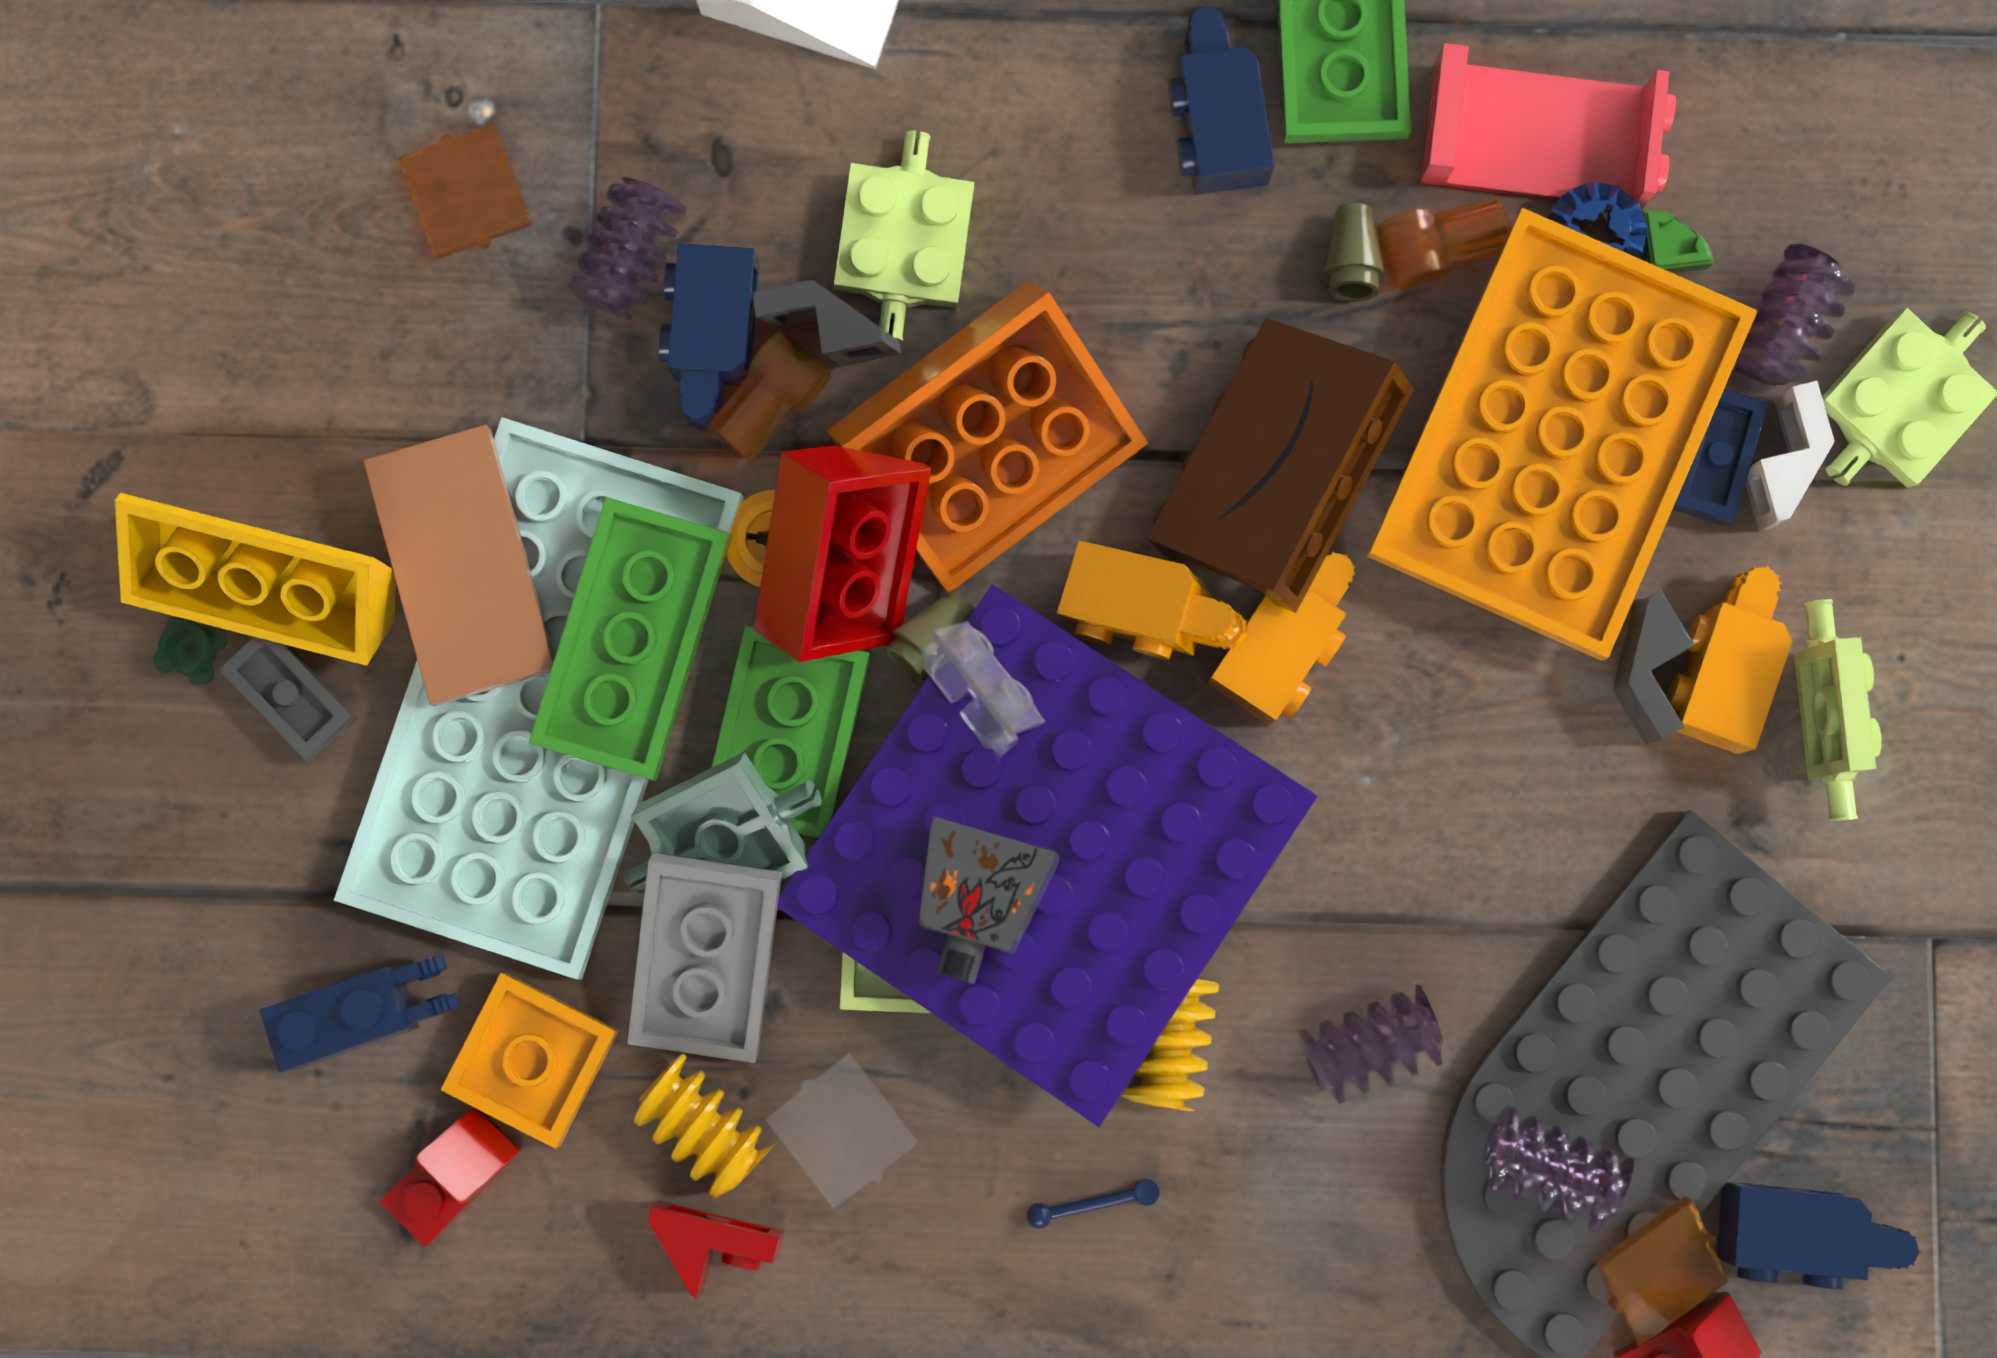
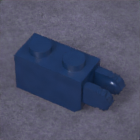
[1168,4,1274,195]
[659,243,760,431]
[259,955,460,1073]
[1717,1181,1921,1289]

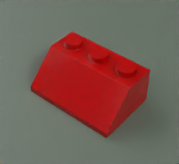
[753,445,931,662]

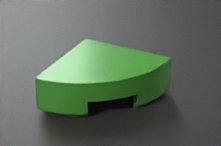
[1642,210,1714,273]

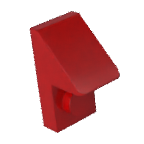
[380,1107,522,1247]
[647,1200,784,1300]
[1613,1292,1761,1358]

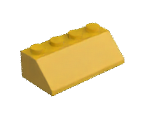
[115,493,396,666]

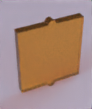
[398,123,533,260]
[1595,1196,1728,1347]

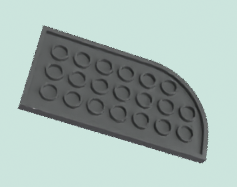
[1440,810,1892,1358]

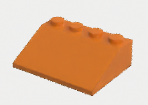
[826,281,1148,593]

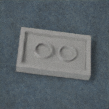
[627,853,782,1063]

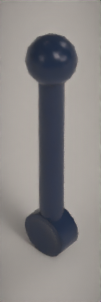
[1027,1178,1160,1229]

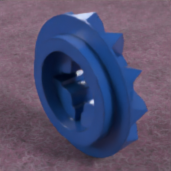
[1547,182,1648,258]

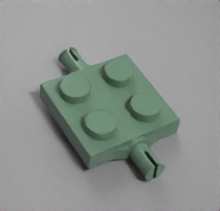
[623,752,822,894]

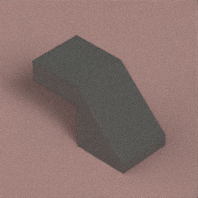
[752,280,901,366]
[1613,590,1694,745]

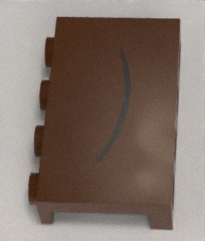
[1147,318,1414,613]

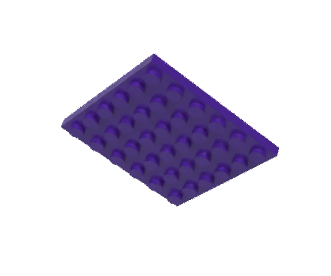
[777,584,1318,1127]

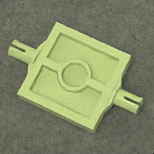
[833,130,974,343]
[1822,308,1997,488]
[1794,599,1882,821]

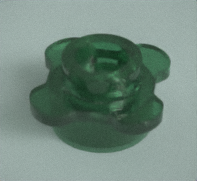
[153,616,227,685]

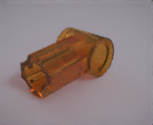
[1377,197,1511,289]
[708,331,832,463]

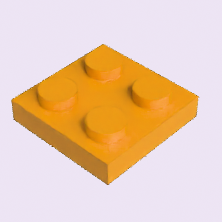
[441,973,619,1149]

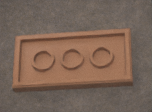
[363,424,555,706]

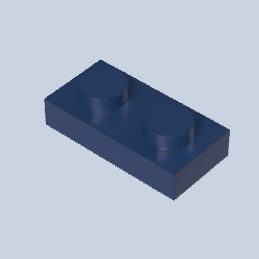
[1673,389,1769,526]

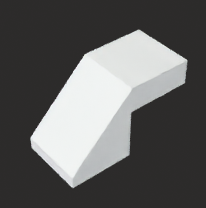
[1746,381,1835,532]

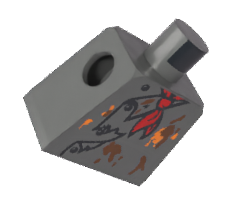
[919,817,1060,984]

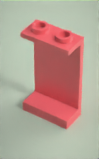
[1419,43,1676,211]

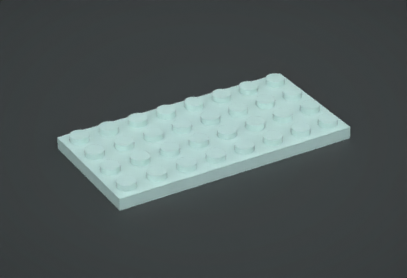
[334,417,744,980]

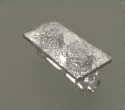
[920,621,1046,755]

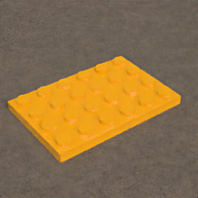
[1367,208,1758,661]

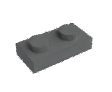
[218,637,358,763]

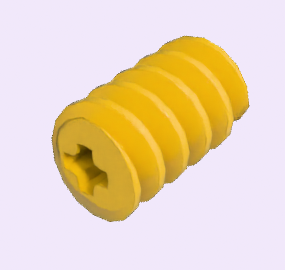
[1121,979,1219,1111]
[633,1053,777,1199]

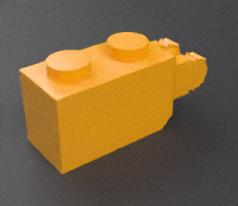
[1057,540,1249,660]
[1207,551,1356,726]
[1666,566,1793,754]

